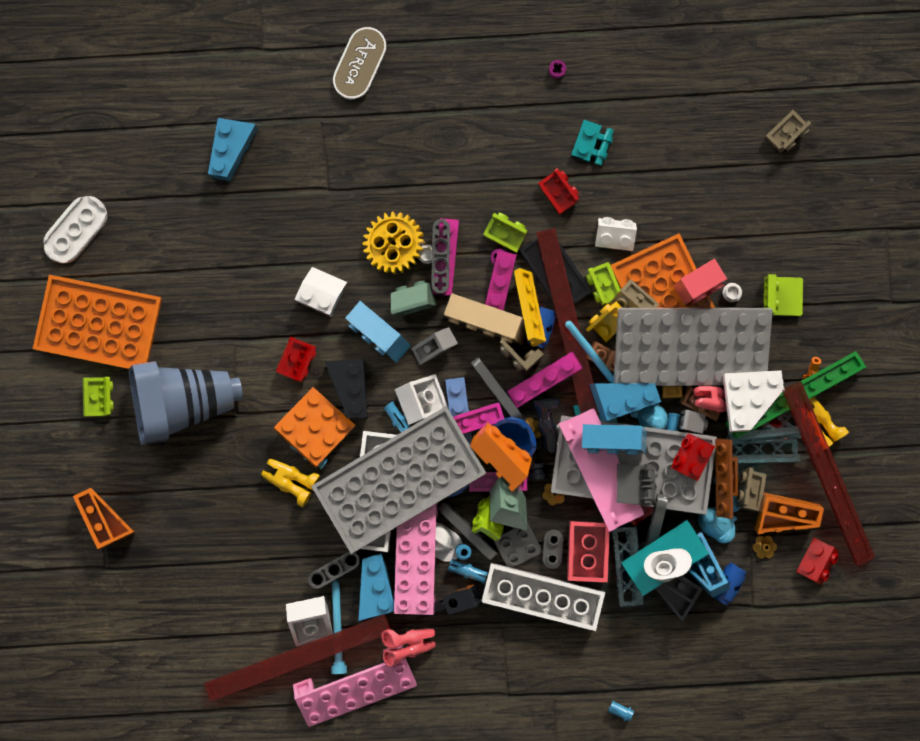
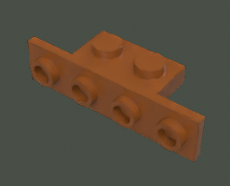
[715,439,738,519]

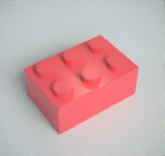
[673,258,727,306]
[567,521,609,582]

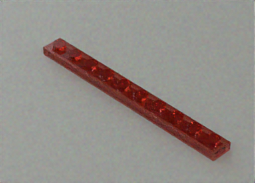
[536,228,599,415]
[782,382,875,566]
[204,614,391,702]

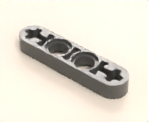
[432,219,450,294]
[471,357,523,419]
[644,494,668,548]
[437,501,498,560]

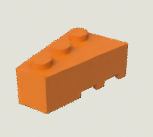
[470,422,532,492]
[73,488,135,550]
[754,493,824,534]

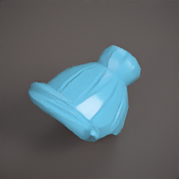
[630,403,668,430]
[698,507,737,543]

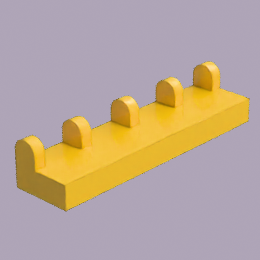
[514,268,546,347]

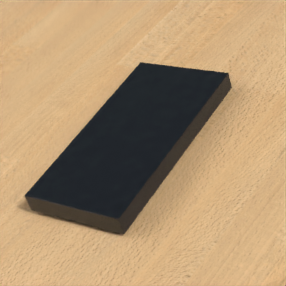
[518,229,592,314]

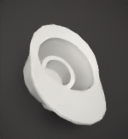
[435,522,463,561]
[644,549,692,582]

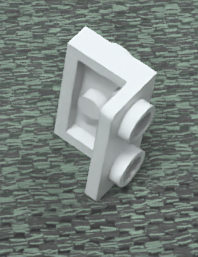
[595,217,637,251]

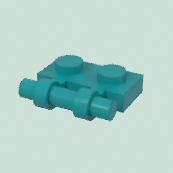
[571,120,614,166]

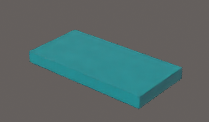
[621,520,709,596]

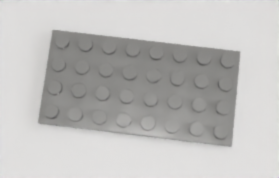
[614,308,773,386]
[311,406,486,554]
[551,416,717,515]

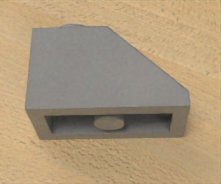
[411,327,458,365]
[678,410,708,434]

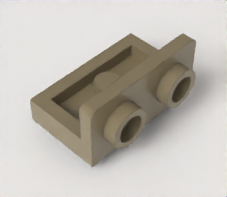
[765,110,811,153]
[736,467,766,513]

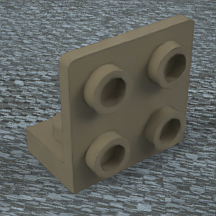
[609,279,659,308]
[500,339,544,373]

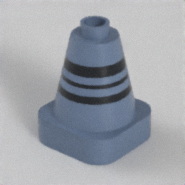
[129,361,243,445]

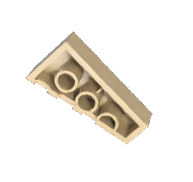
[444,293,526,345]

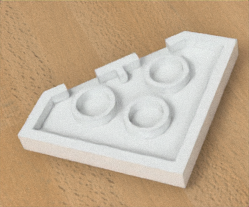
[723,371,784,432]

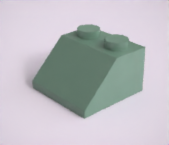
[391,281,437,316]
[490,477,527,531]

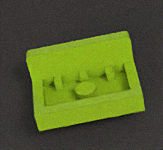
[483,213,528,253]
[586,262,621,306]
[83,377,113,416]
[471,496,504,541]

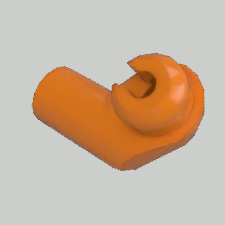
[802,357,821,380]

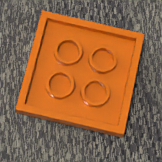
[273,387,355,467]

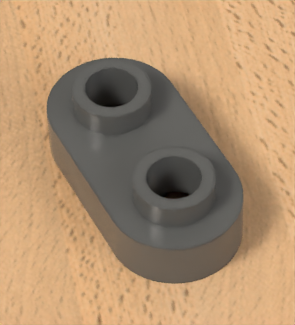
[542,530,563,569]

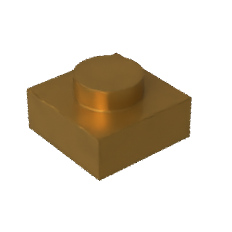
[662,386,682,398]

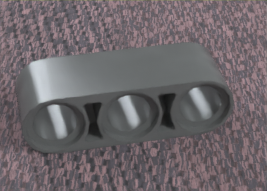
[308,551,361,589]

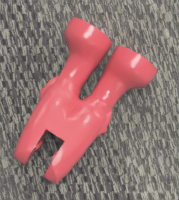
[693,386,727,413]
[382,628,436,667]

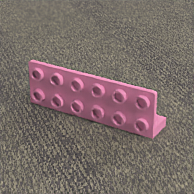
[559,409,644,532]
[394,502,438,615]
[293,645,417,727]

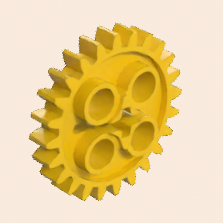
[363,212,425,274]

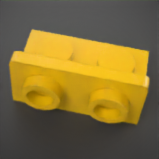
[586,301,622,342]

